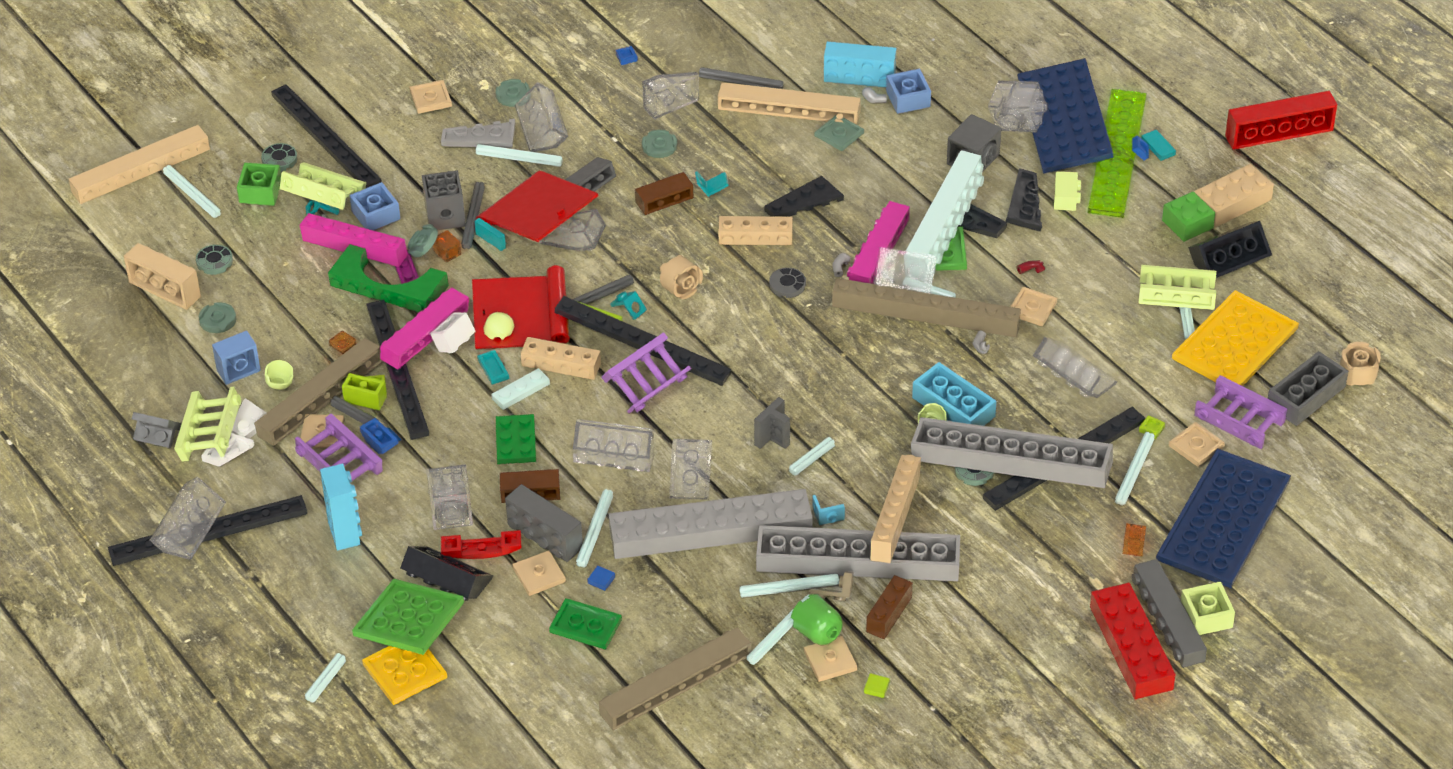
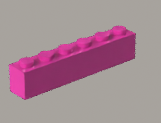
[847,201,910,284]
[300,213,407,267]
[380,287,469,369]

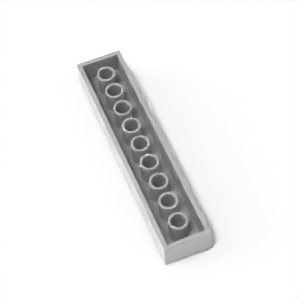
[911,417,1113,488]
[609,489,812,559]
[756,525,960,581]

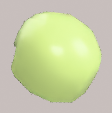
[484,312,514,340]
[264,360,293,390]
[918,403,947,423]

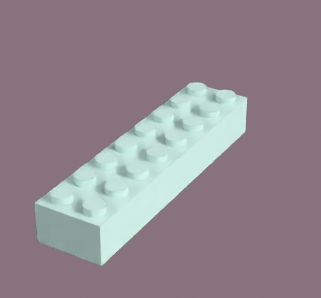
[904,150,984,283]

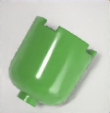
[791,594,842,645]

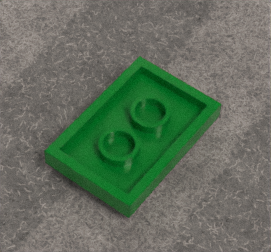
[496,414,536,464]
[549,598,622,650]

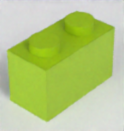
[342,373,387,410]

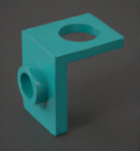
[695,171,729,197]
[305,199,340,215]
[610,291,647,320]

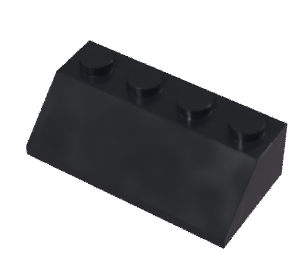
[1188,220,1272,278]
[400,546,493,601]

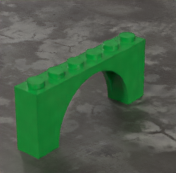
[328,244,449,312]

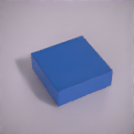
[616,46,638,65]
[1132,136,1149,160]
[587,566,615,591]

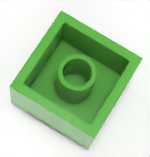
[237,163,281,206]
[1162,191,1215,242]

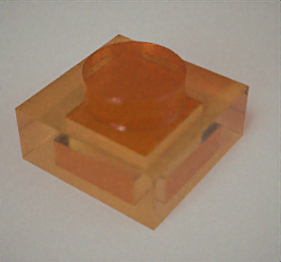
[329,330,356,354]

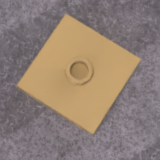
[409,80,452,114]
[1011,287,1057,327]
[301,414,344,448]
[1169,422,1225,467]
[512,550,566,596]
[804,636,857,682]

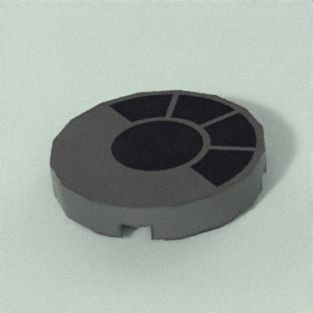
[769,267,806,298]

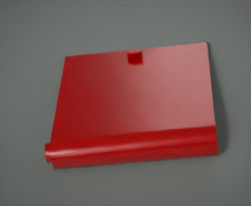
[476,170,599,242]
[472,265,570,349]

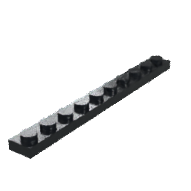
[271,84,382,189]
[554,296,731,386]
[366,300,429,440]
[983,406,1145,511]
[108,495,307,566]

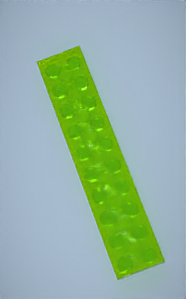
[1088,89,1147,218]

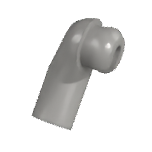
[862,87,886,103]
[832,253,850,277]
[972,330,990,354]

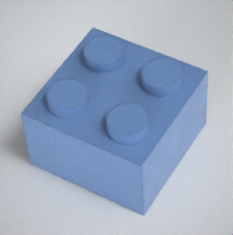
[886,69,931,114]
[350,182,400,230]
[212,331,261,385]

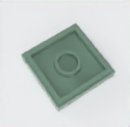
[814,114,864,151]

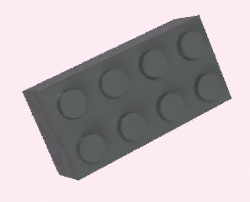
[1268,351,1349,426]
[505,484,583,562]

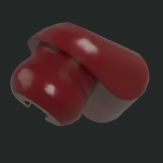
[1016,260,1045,274]

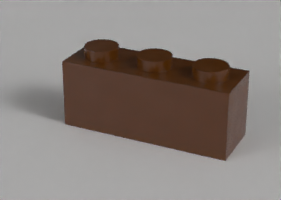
[635,172,694,215]
[500,469,561,503]
[866,575,913,640]

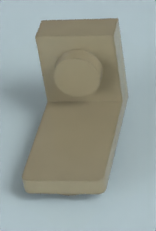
[809,571,854,601]

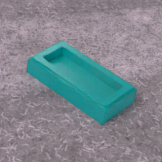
[1141,130,1176,161]
[475,218,506,251]
[477,350,509,385]

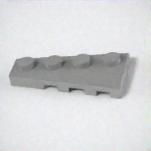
[441,119,516,148]

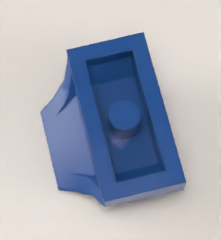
[360,418,402,454]

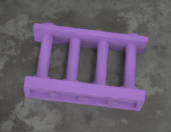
[601,332,691,414]
[1194,375,1287,449]
[295,413,383,481]

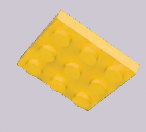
[362,646,447,705]

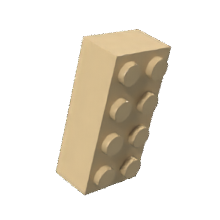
[1194,163,1274,228]
[124,243,201,310]

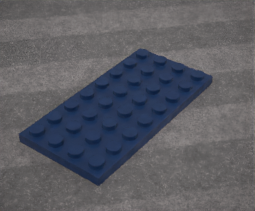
[1017,58,1114,174]
[1156,448,1291,588]

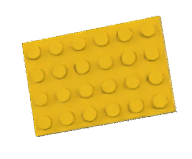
[1172,290,1299,386]

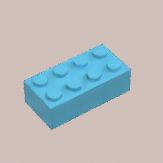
[824,42,896,87]
[912,362,997,426]
[320,464,362,551]

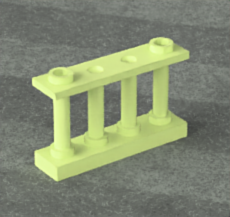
[280,162,366,210]
[1139,265,1216,310]
[174,387,241,462]

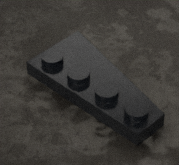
[1006,168,1042,232]
[764,175,844,217]
[958,204,1007,238]

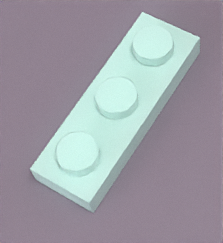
[492,368,550,410]

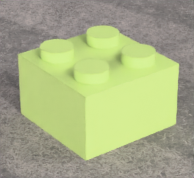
[1181,582,1235,635]

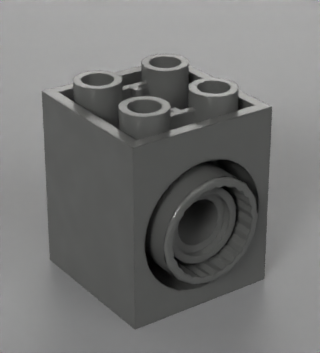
[947,114,1002,172]
[422,170,466,230]

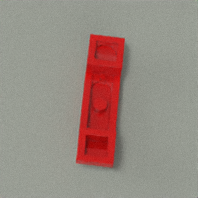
[441,530,522,559]

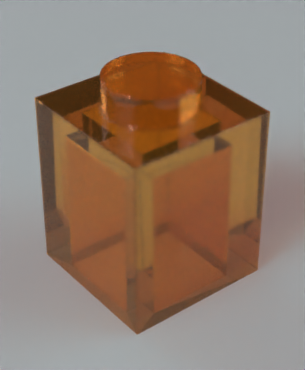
[433,230,461,263]
[1122,523,1146,557]

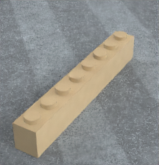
[718,82,861,125]
[69,125,210,204]
[870,455,921,563]

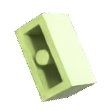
[1054,171,1081,211]

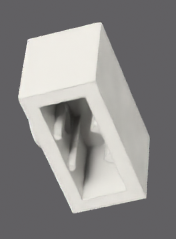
[430,312,476,353]

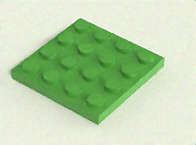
[352,579,464,655]

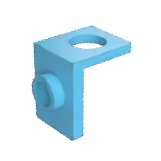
[812,495,845,525]

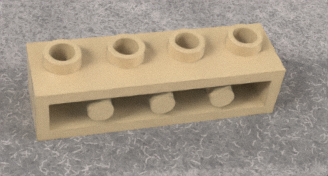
[719,216,793,245]
[521,337,601,380]

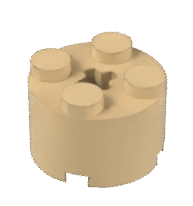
[660,255,703,299]
[1340,342,1381,386]

